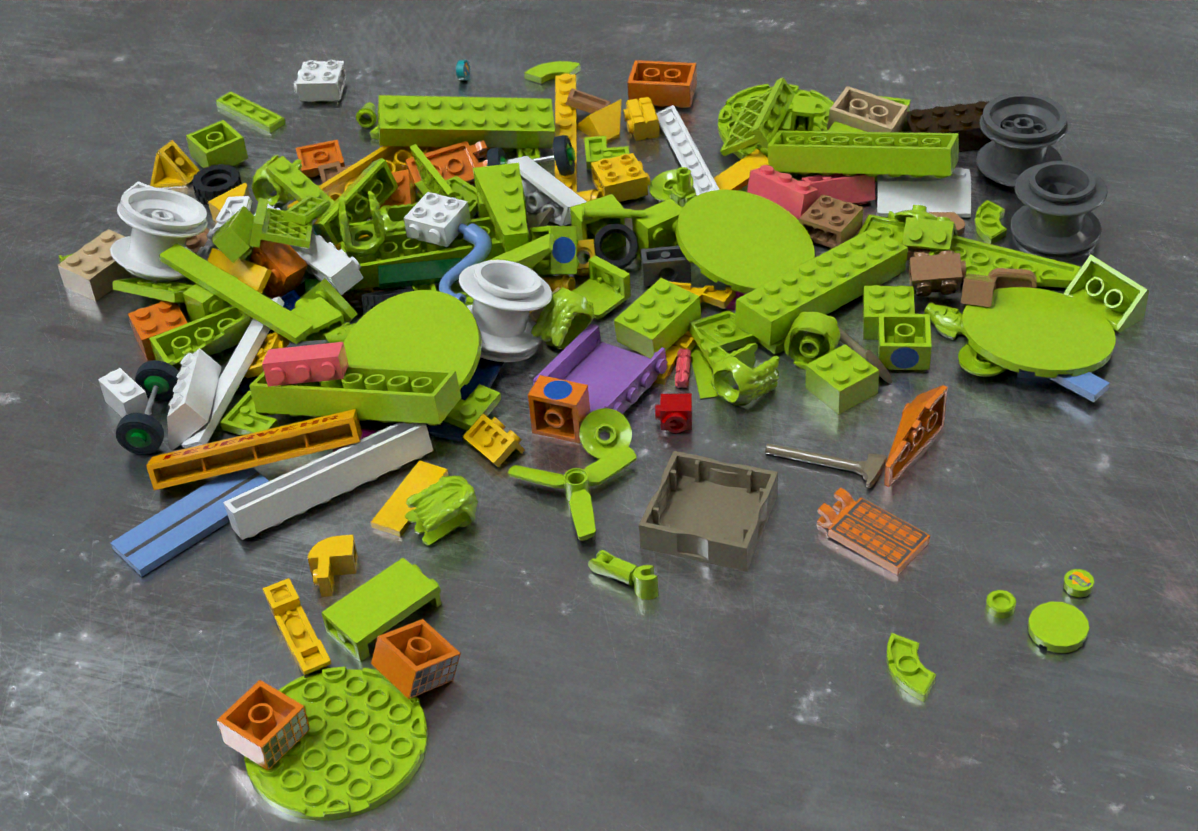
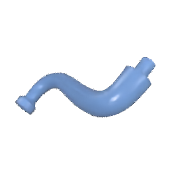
[439,223,492,304]

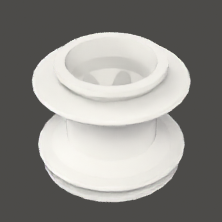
[110,187,208,282]
[459,260,552,362]

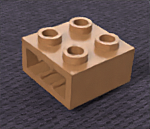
[799,194,863,248]
[909,251,966,297]

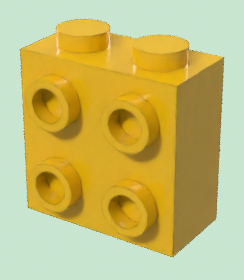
[591,153,651,202]

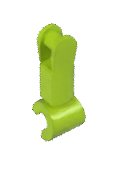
[588,550,659,600]

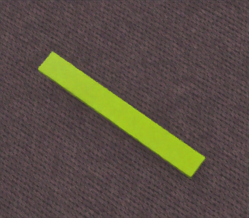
[159,243,314,344]

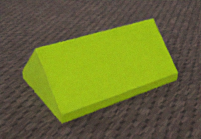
[1063,254,1149,333]

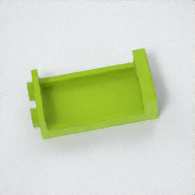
[321,558,441,662]

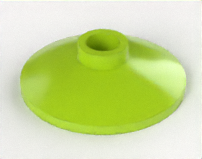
[649,170,694,202]
[894,205,937,222]
[958,344,1006,376]
[579,408,632,459]

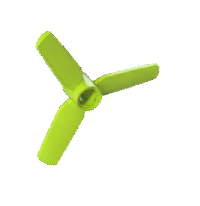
[508,446,637,540]

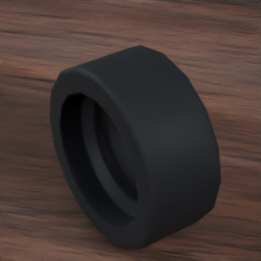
[594,223,638,269]

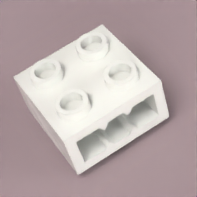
[294,60,347,102]
[404,192,471,247]

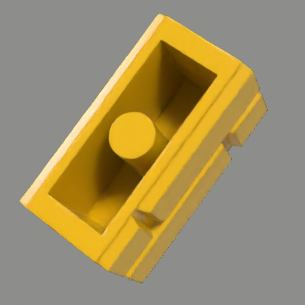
[623,97,660,141]

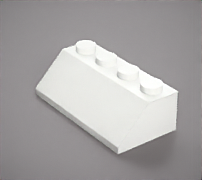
[876,168,971,217]

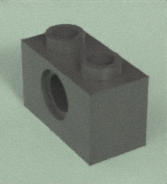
[641,246,691,286]

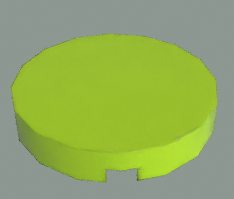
[1028,602,1089,653]

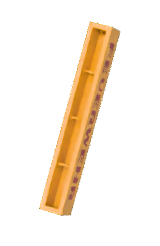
[146,409,362,490]

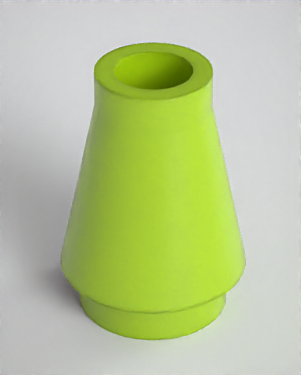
[356,102,377,128]

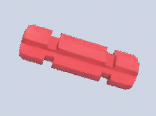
[675,348,691,388]

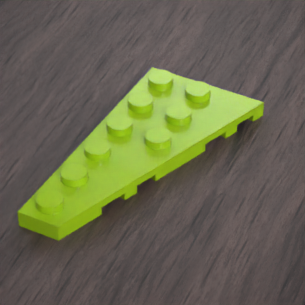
[929,235,1081,288]

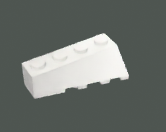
[507,156,587,226]
[167,348,222,450]

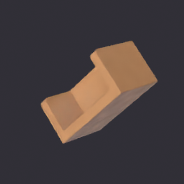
[961,274,997,307]

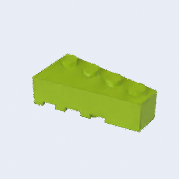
[473,163,529,252]

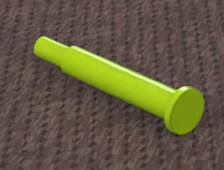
[582,206,646,220]

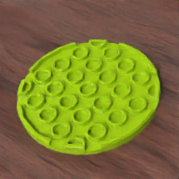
[676,190,815,294]
[961,287,1116,378]
[344,290,482,423]
[244,666,428,821]

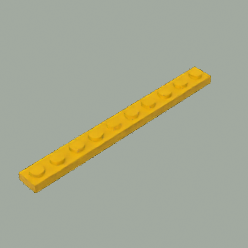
[555,74,577,192]

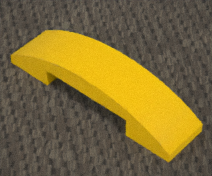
[262,578,332,675]

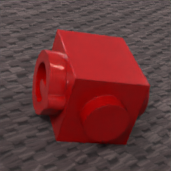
[655,393,692,433]

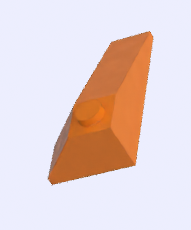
[884,385,948,487]

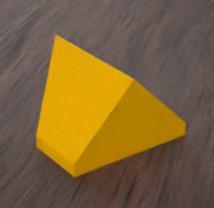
[577,99,622,144]
[150,140,200,188]

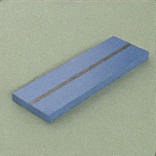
[110,467,269,577]

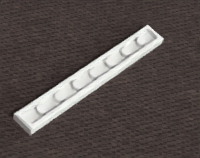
[656,105,720,196]
[181,297,285,449]

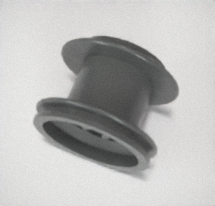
[976,93,1068,187]
[1010,161,1108,261]

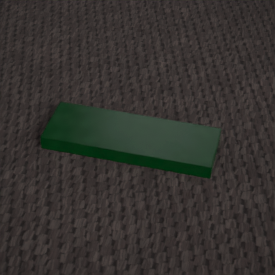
[378,258,462,289]

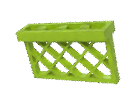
[720,77,795,156]
[410,144,456,198]
[250,198,313,248]

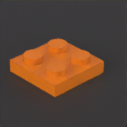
[296,139,345,177]

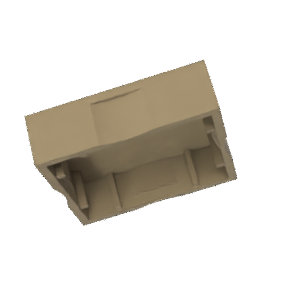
[639,451,778,572]

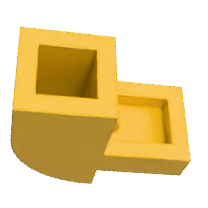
[307,535,358,597]

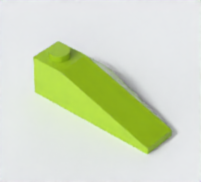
[487,233,554,269]

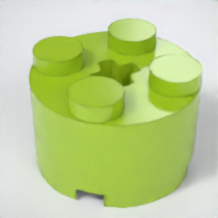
[784,312,840,370]

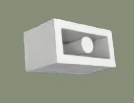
[98,368,152,418]

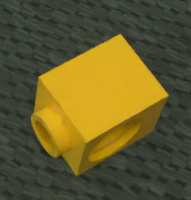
[577,239,595,276]

